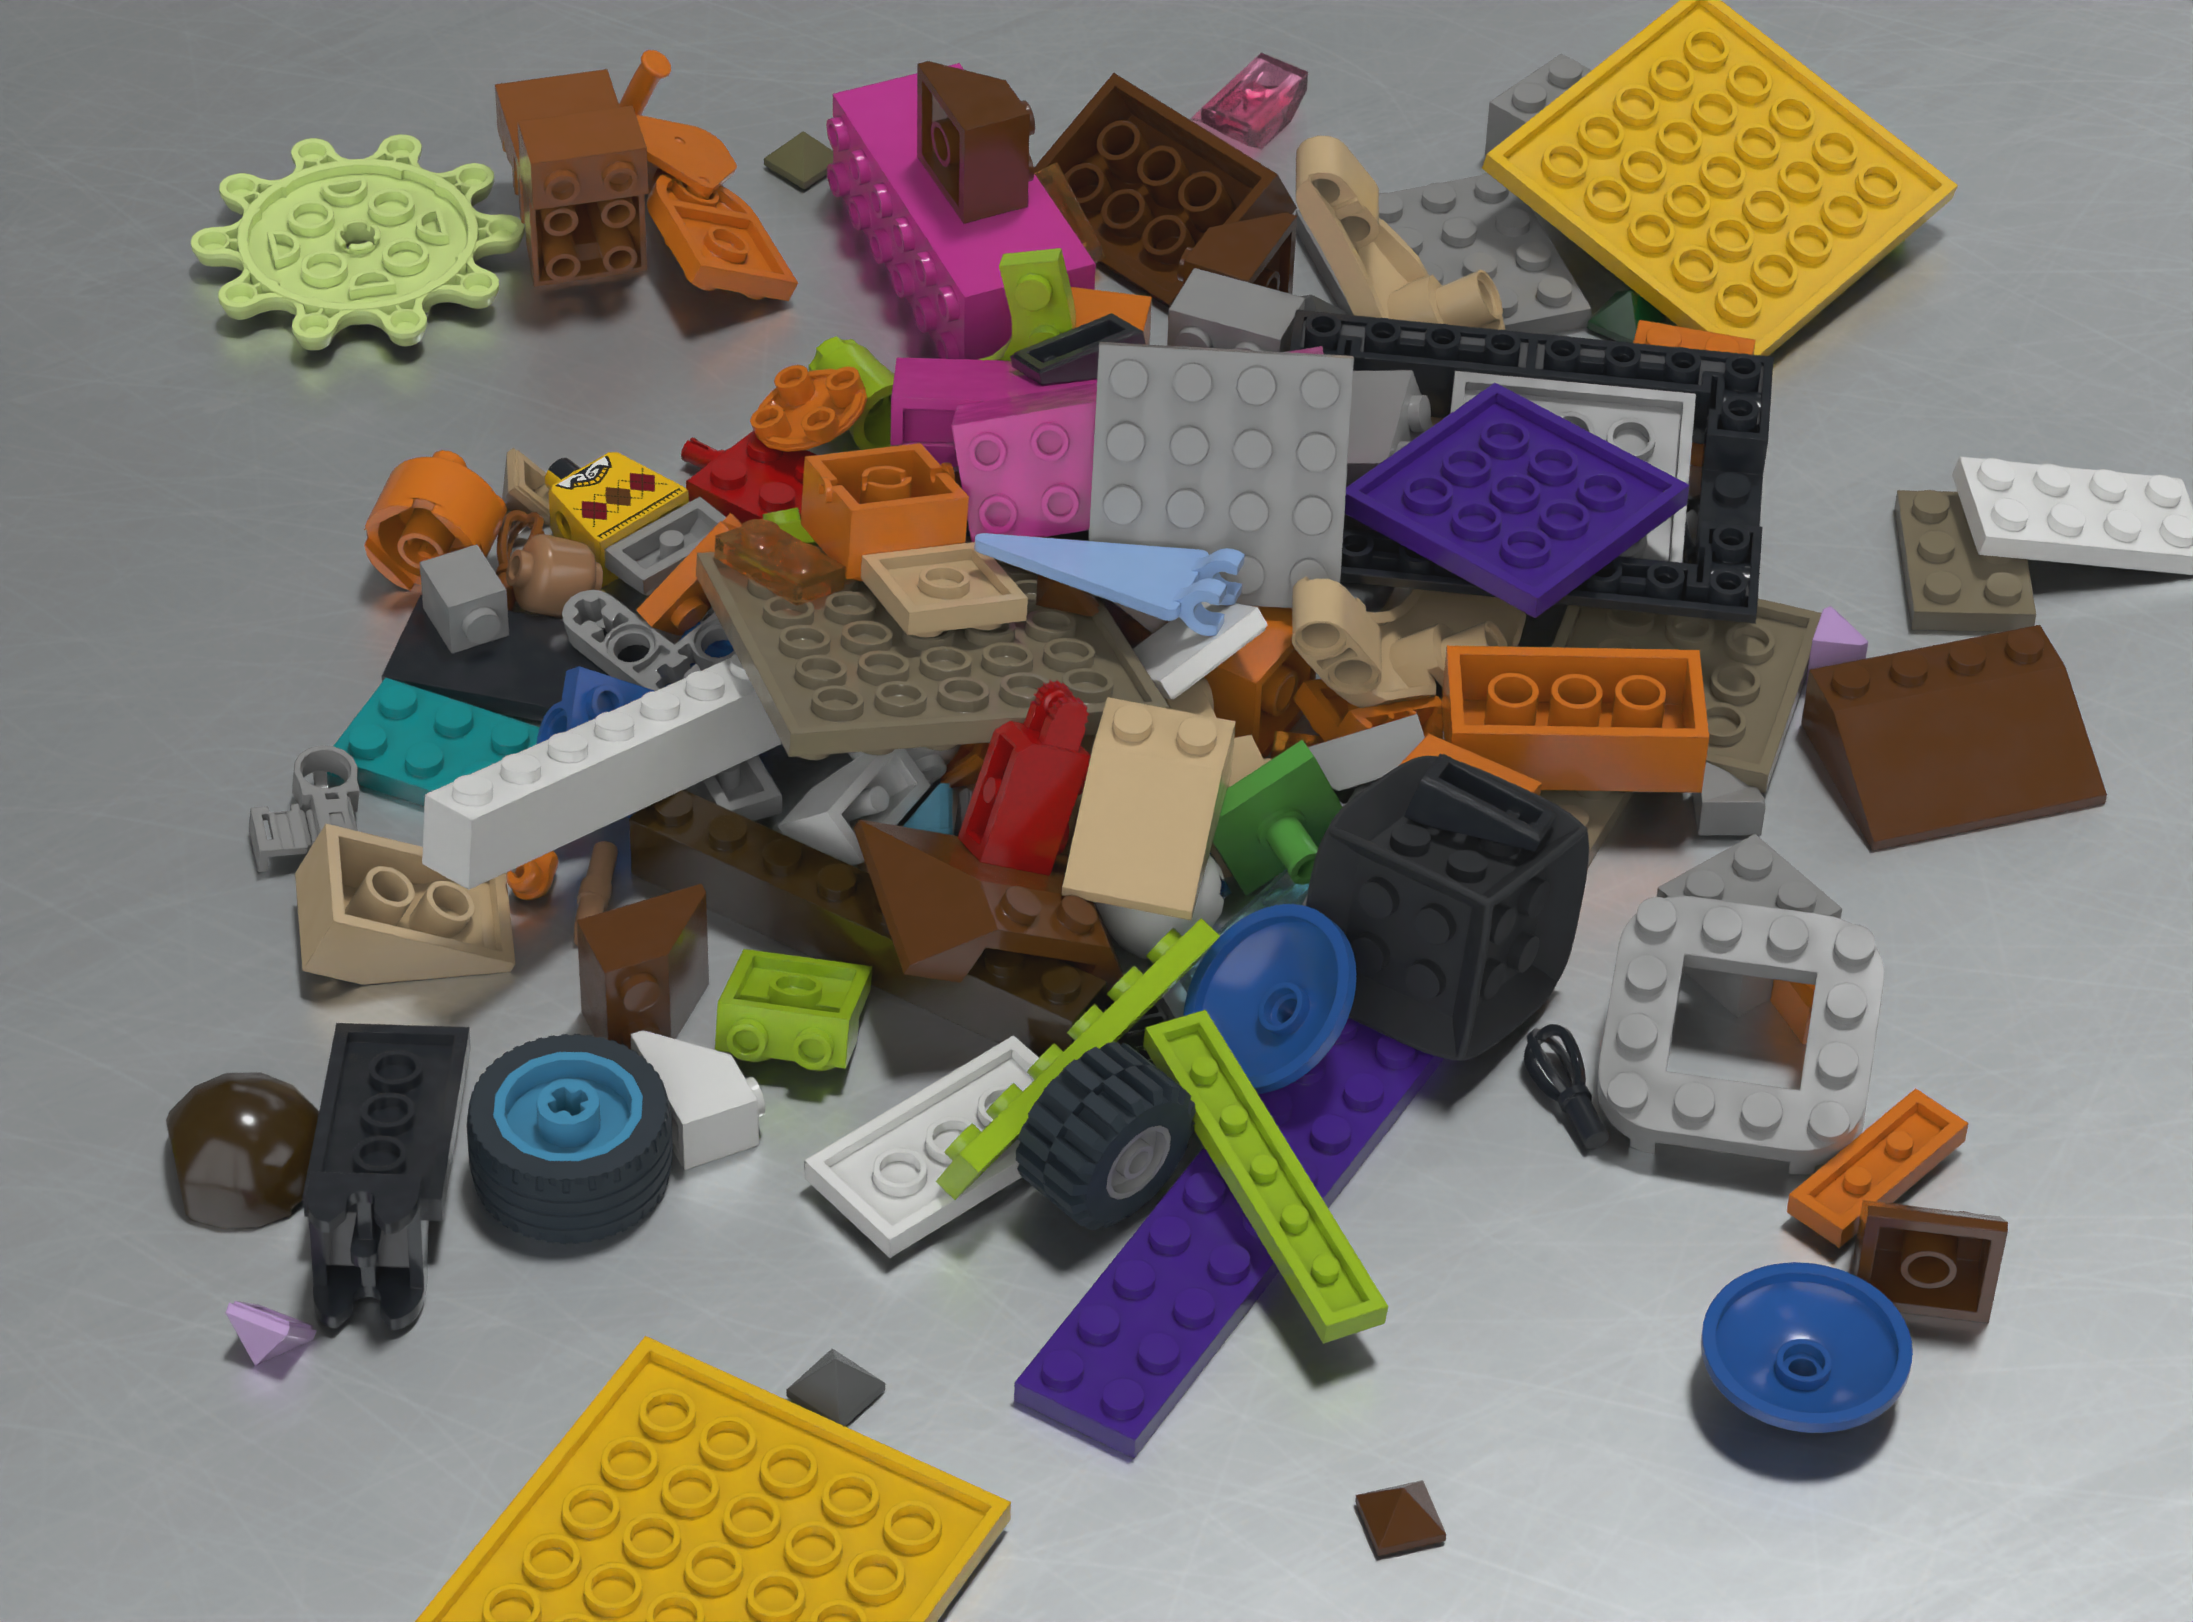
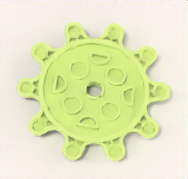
[191,134,525,350]

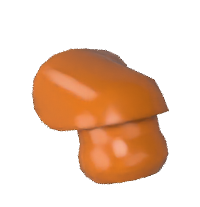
[506,851,559,900]

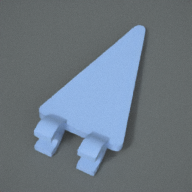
[974,533,1245,636]

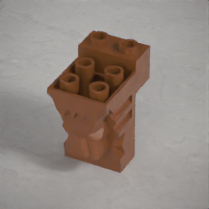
[495,69,649,287]

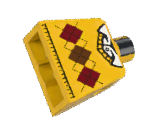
[545,452,689,588]

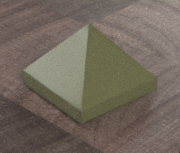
[764,131,833,189]

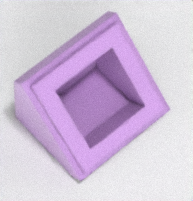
[1805,606,1868,685]

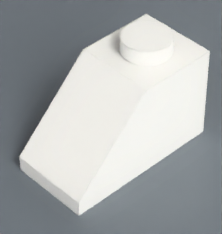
[778,749,931,866]
[631,1030,766,1170]

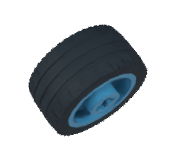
[466,1034,673,1244]

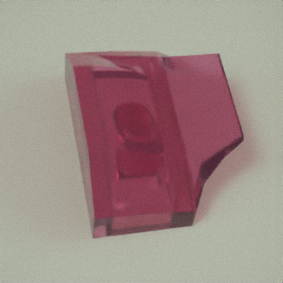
[1190,53,1308,150]

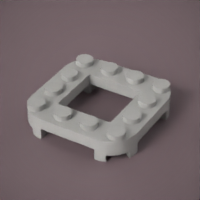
[1597,896,1884,1175]

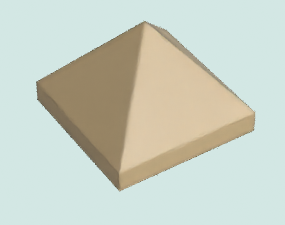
[502,448,550,525]

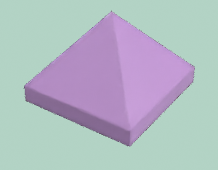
[225,1301,317,1366]

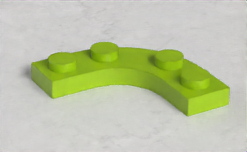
[978,248,1076,361]

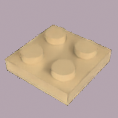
[860,542,1028,638]

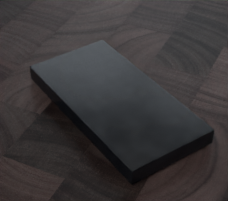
[381,595,649,721]

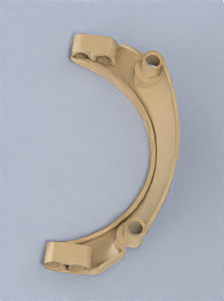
[1292,135,1527,708]

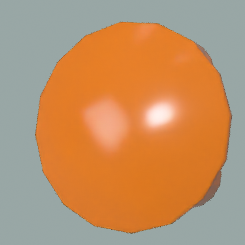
[750,365,867,452]

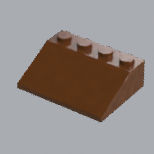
[1034,73,1297,308]
[1801,625,2107,851]

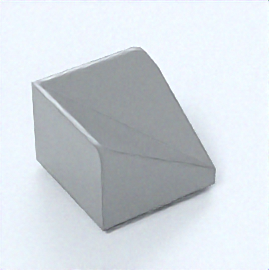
[1692,762,1765,836]

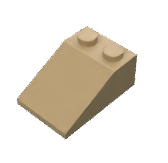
[1062,697,1236,920]
[295,824,516,985]

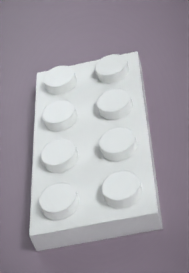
[1952,456,2193,575]
[804,1035,1039,1258]

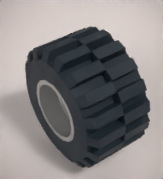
[1015,1042,1196,1230]

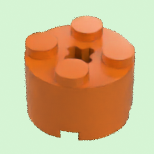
[364,450,507,591]

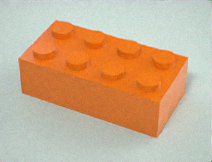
[1442,645,1709,793]

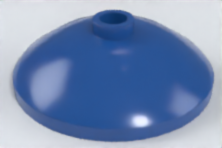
[1183,904,1357,1094]
[1701,1262,1913,1433]

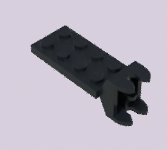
[303,1023,471,1330]

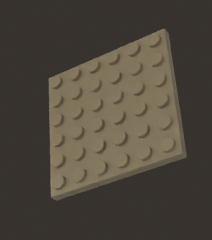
[696,535,1169,760]

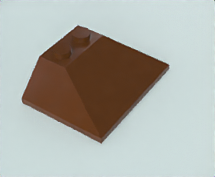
[853,819,1124,1002]

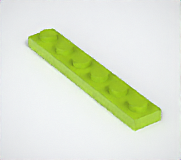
[935,918,1220,1200]
[1143,1010,1389,1344]

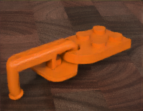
[619,50,798,301]

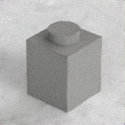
[420,544,509,653]

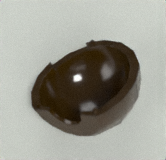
[166,1072,319,1229]

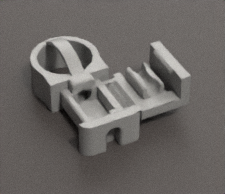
[249,745,360,872]

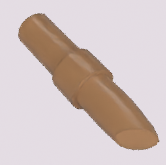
[574,841,619,946]

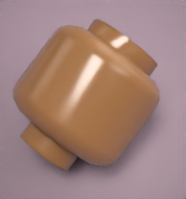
[506,534,603,619]

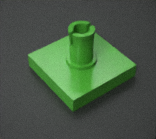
[1213,740,1343,896]

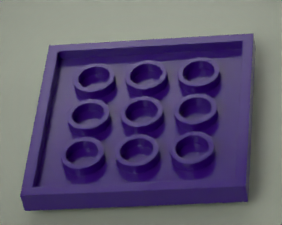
[1344,383,1690,618]

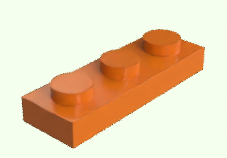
[1787,1088,1968,1248]

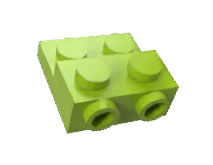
[715,949,873,1071]

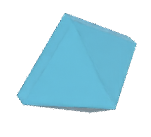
[903,783,953,835]

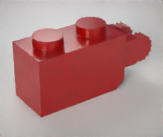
[958,680,1091,876]

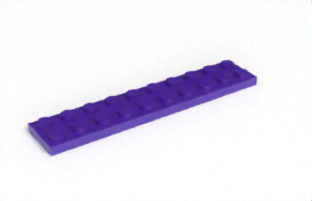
[1014,1017,1444,1459]

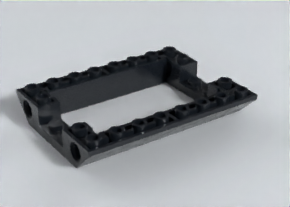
[1290,310,1774,624]

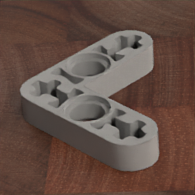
[562,590,735,691]

